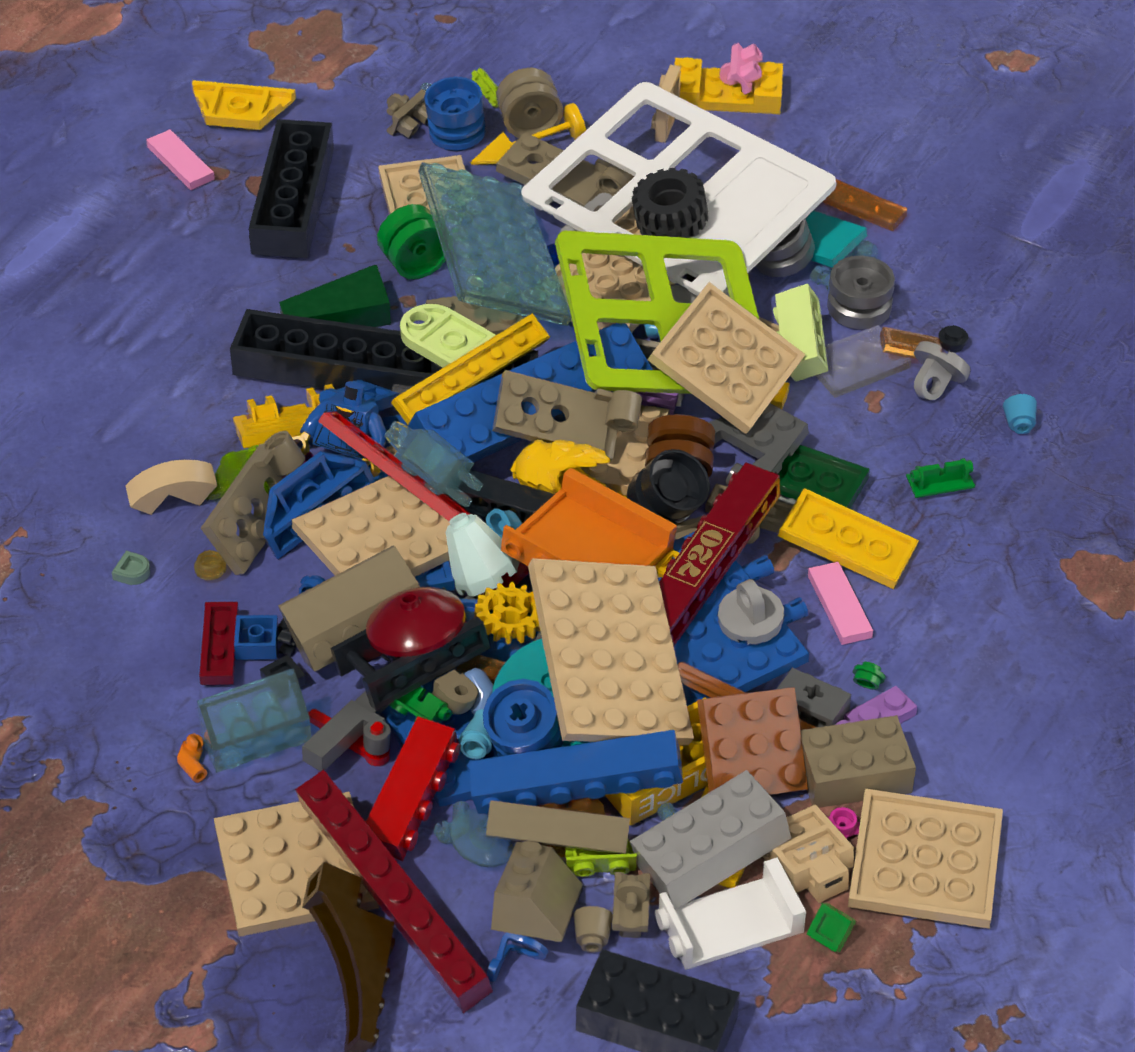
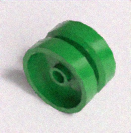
[377,204,451,279]

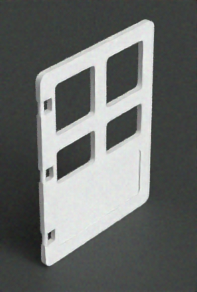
[521,82,836,296]

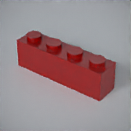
[366,716,461,861]

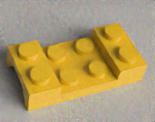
[675,57,783,114]

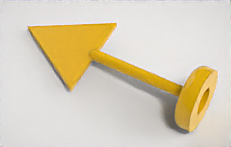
[470,103,586,165]

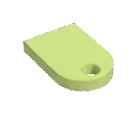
[400,304,496,368]

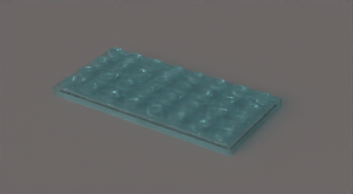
[418,162,571,326]

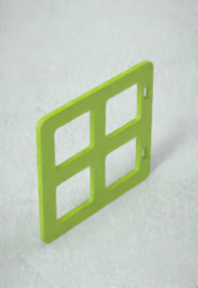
[555,231,759,394]

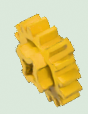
[474,582,540,644]

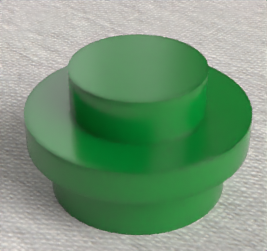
[853,662,886,690]

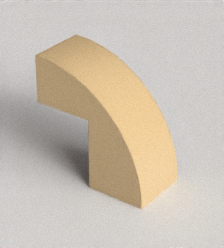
[125,460,217,515]

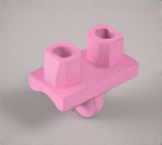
[720,43,763,94]

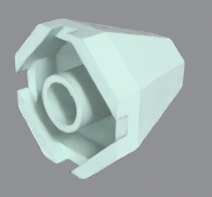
[445,513,520,597]

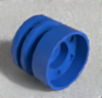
[424,77,486,151]

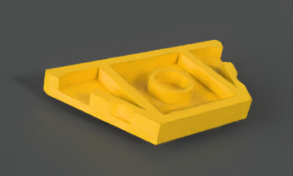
[192,80,296,130]

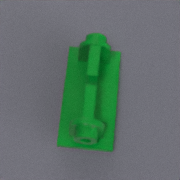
[906,458,975,498]
[389,686,452,724]

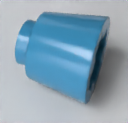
[1003,394,1037,434]

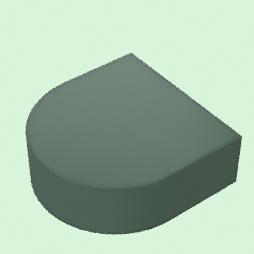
[112,551,150,585]

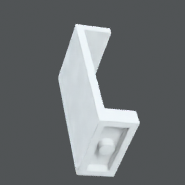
[655,858,806,970]

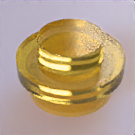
[194,550,227,580]

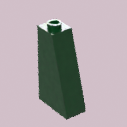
[279,265,391,327]

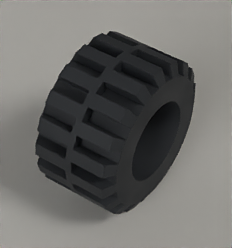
[632,168,709,238]

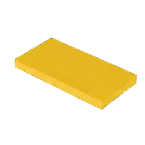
[778,488,919,589]

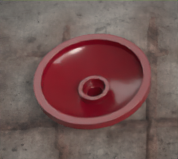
[366,587,466,657]

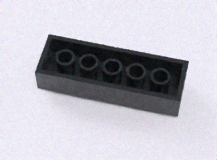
[248,119,334,258]

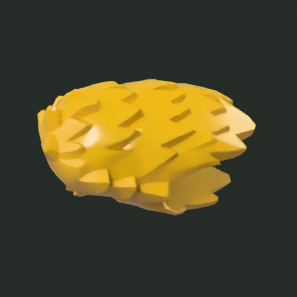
[510,439,610,494]

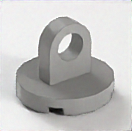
[913,341,971,400]
[718,579,784,644]

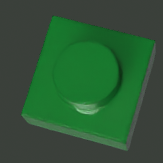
[806,903,856,952]

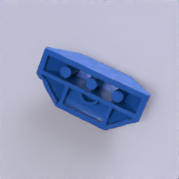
[263,451,376,559]

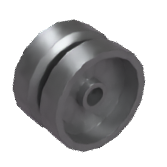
[755,219,815,277]
[827,255,895,329]

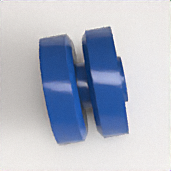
[483,679,563,756]

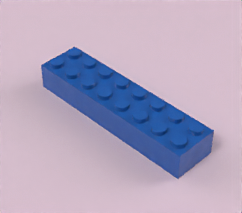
[408,323,653,479]

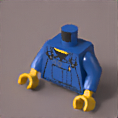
[292,381,388,477]

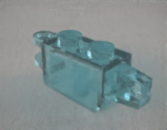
[384,421,483,507]

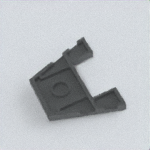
[709,403,809,474]

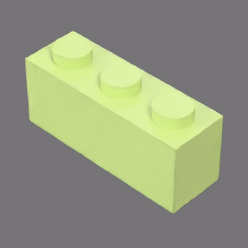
[773,284,829,382]

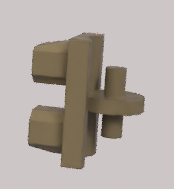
[386,89,428,139]
[612,872,650,938]

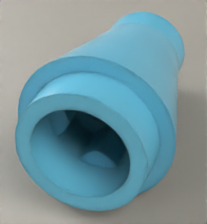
[459,709,492,759]

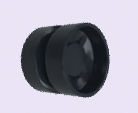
[627,449,710,524]

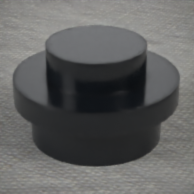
[938,325,968,352]

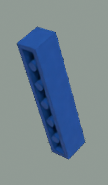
[469,730,683,814]

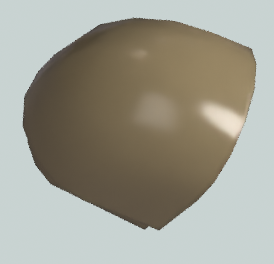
[433,669,478,715]

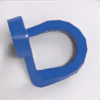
[486,933,548,983]

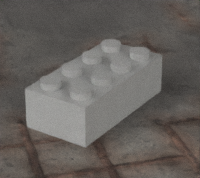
[630,770,791,910]

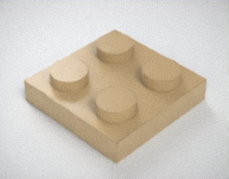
[651,64,681,143]

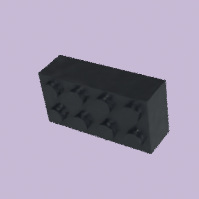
[576,949,740,1052]

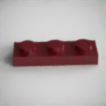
[199,602,239,685]

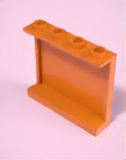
[501,468,677,566]

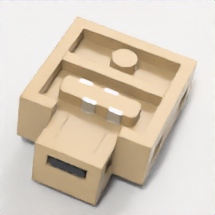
[762,804,854,903]

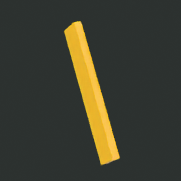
[391,313,550,425]

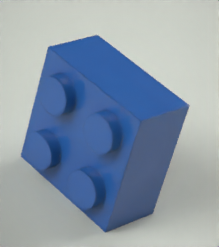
[234,615,278,660]

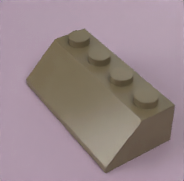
[278,545,420,672]

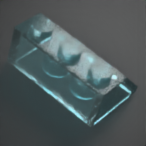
[197,669,311,773]

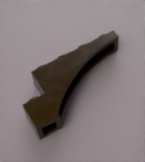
[302,862,395,1052]

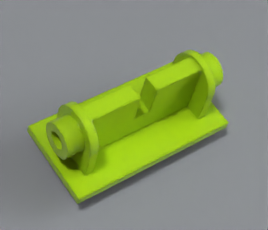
[565,839,637,877]

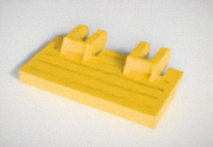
[233,384,334,448]

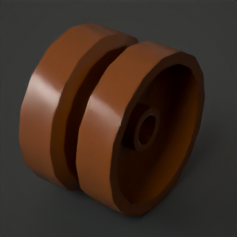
[645,414,715,477]

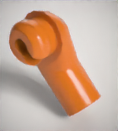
[177,733,207,783]

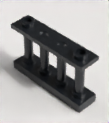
[330,588,491,711]

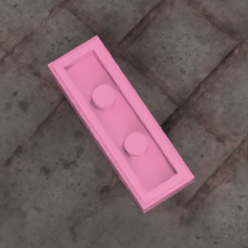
[146,130,215,190]
[808,562,873,645]

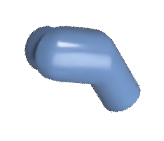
[464,668,493,715]

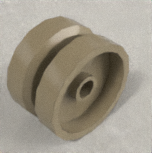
[496,68,563,138]

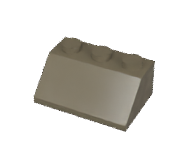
[491,841,583,942]

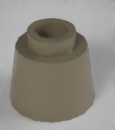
[573,906,613,953]

